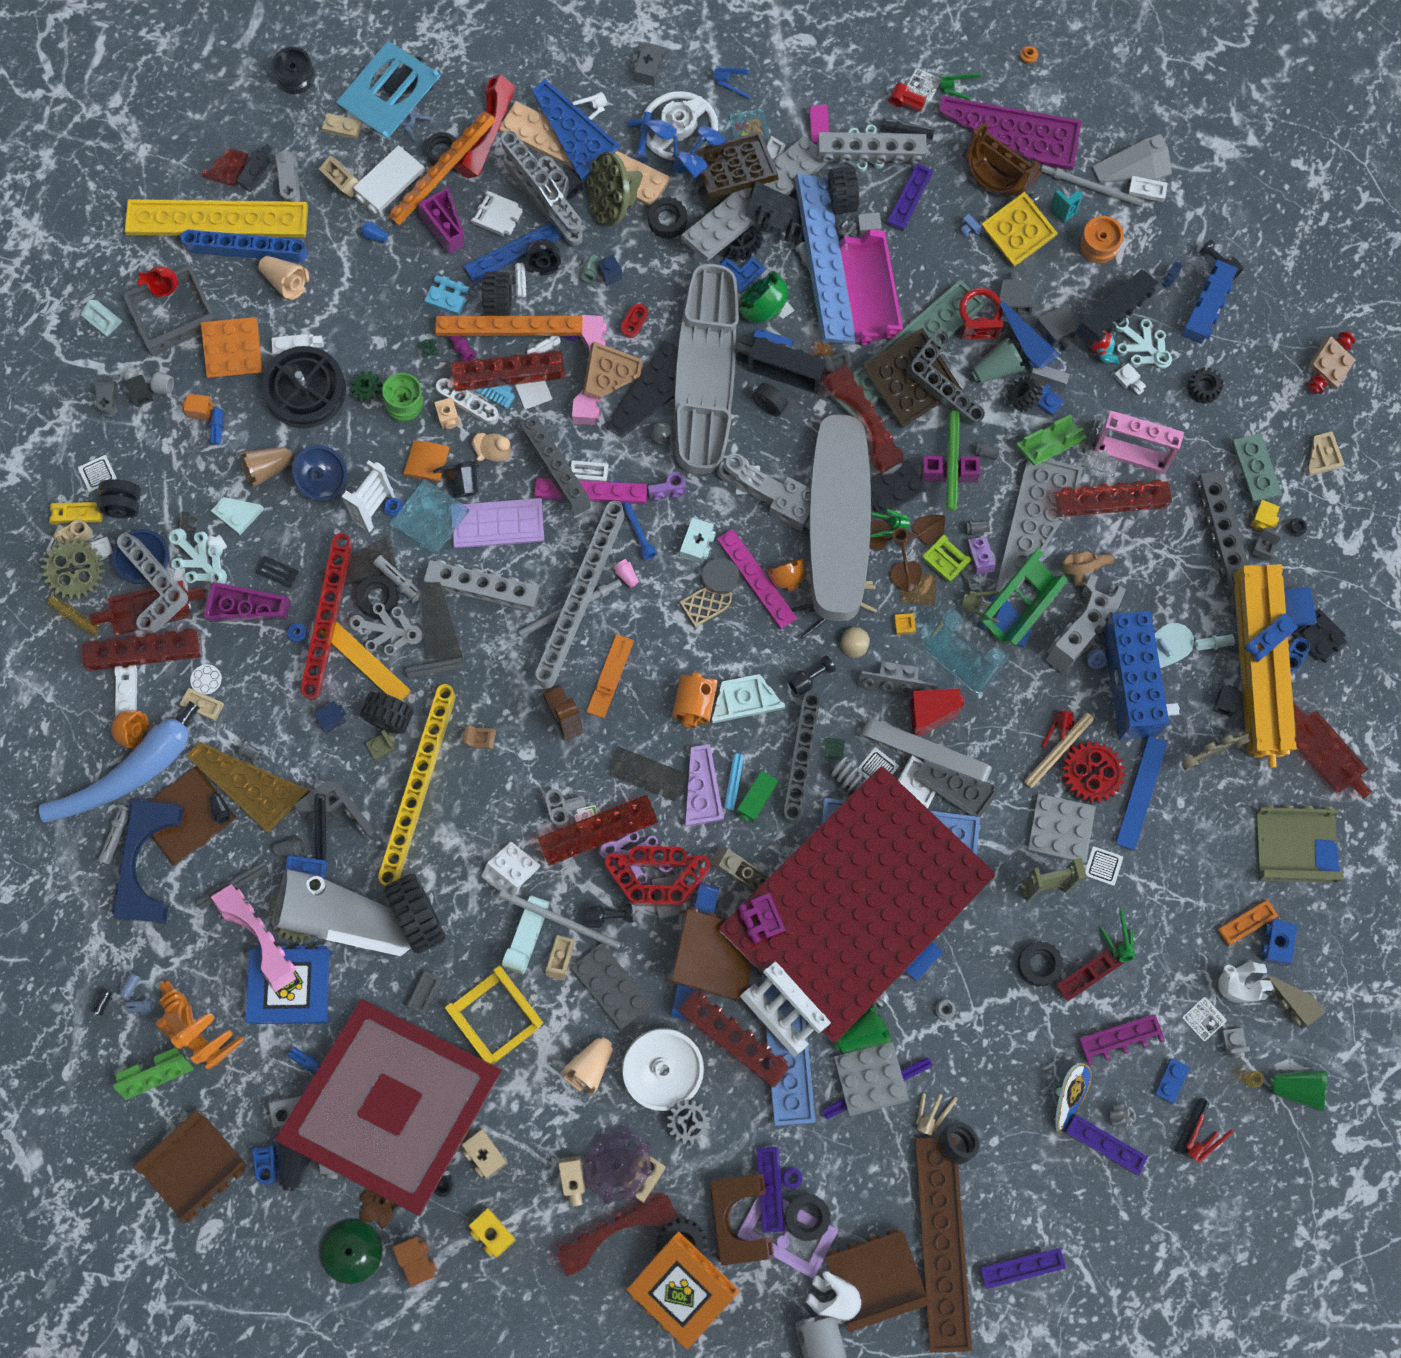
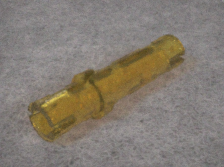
[47,595,100,636]

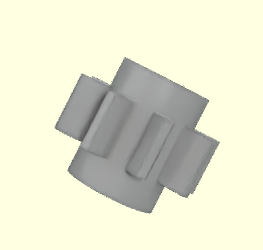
[1110,1103,1136,1130]

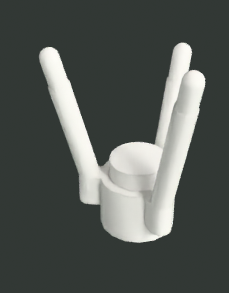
[572,92,607,120]

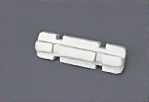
[515,263,526,298]
[527,336,561,359]

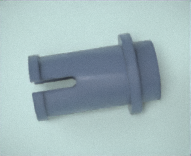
[118,973,141,1000]
[126,998,154,1015]

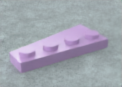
[685,744,724,827]

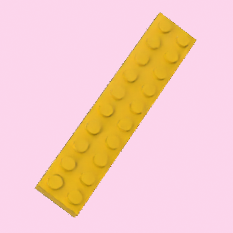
[125,199,308,238]

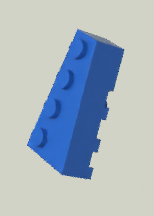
[1182,259,1238,344]

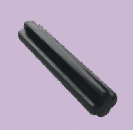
[1175,1098,1210,1155]

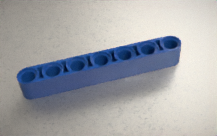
[181,230,308,262]
[671,883,720,1021]

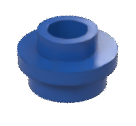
[384,498,403,516]
[287,623,307,642]

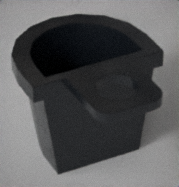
[433,461,479,499]

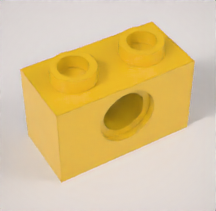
[469,1208,516,1257]

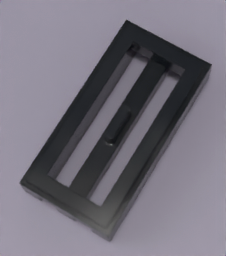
[256,556,299,588]

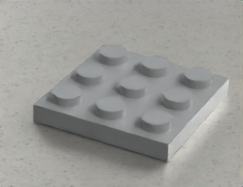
[1027,794,1096,864]
[834,1042,909,1116]

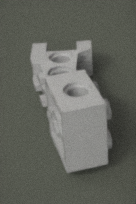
[717,453,811,532]
[1046,573,1126,674]

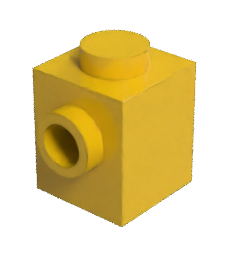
[1250,500,1280,532]

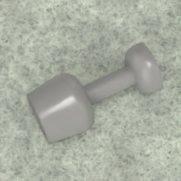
[125,366,174,395]

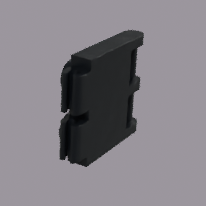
[1291,609,1348,663]

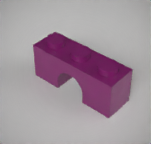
[921,456,980,483]

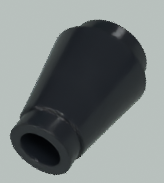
[209,794,232,824]

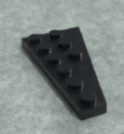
[606,340,678,438]

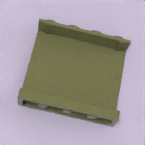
[1256,805,1344,883]

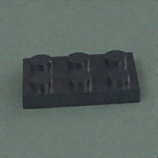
[870,459,928,515]

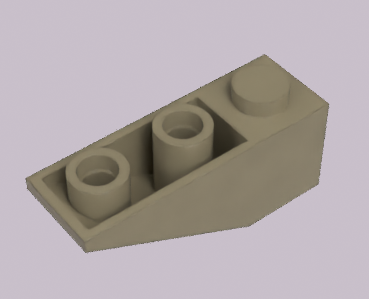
[710,847,769,892]
[1264,976,1326,1028]

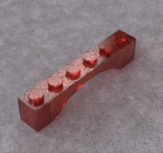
[823,365,904,474]
[556,1193,679,1277]

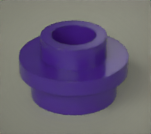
[782,1168,802,1189]

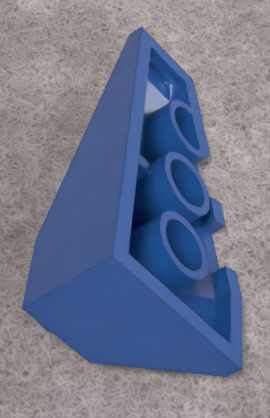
[1000,301,1060,369]

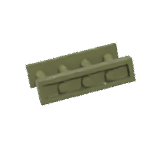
[1021,857,1087,902]

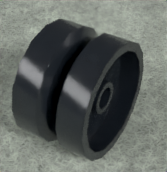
[272,47,315,94]
[96,479,141,519]

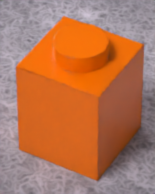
[182,393,213,421]

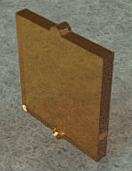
[901,574,937,605]

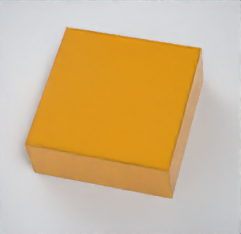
[894,613,916,635]

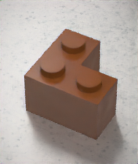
[393,1237,438,1287]

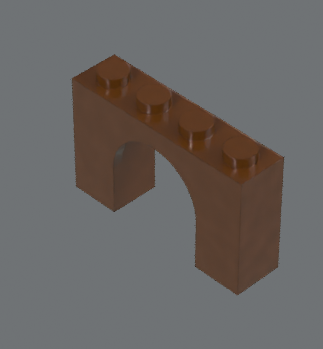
[709,1174,774,1266]

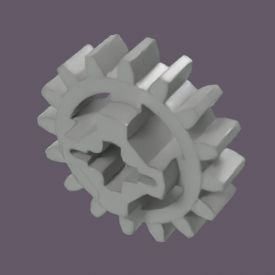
[667,1100,711,1145]

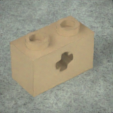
[319,155,360,197]
[462,1130,508,1179]

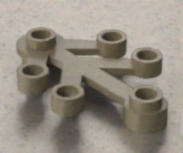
[1181,732,1251,771]

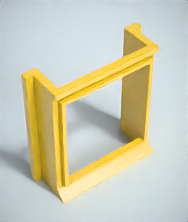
[445,965,543,1064]

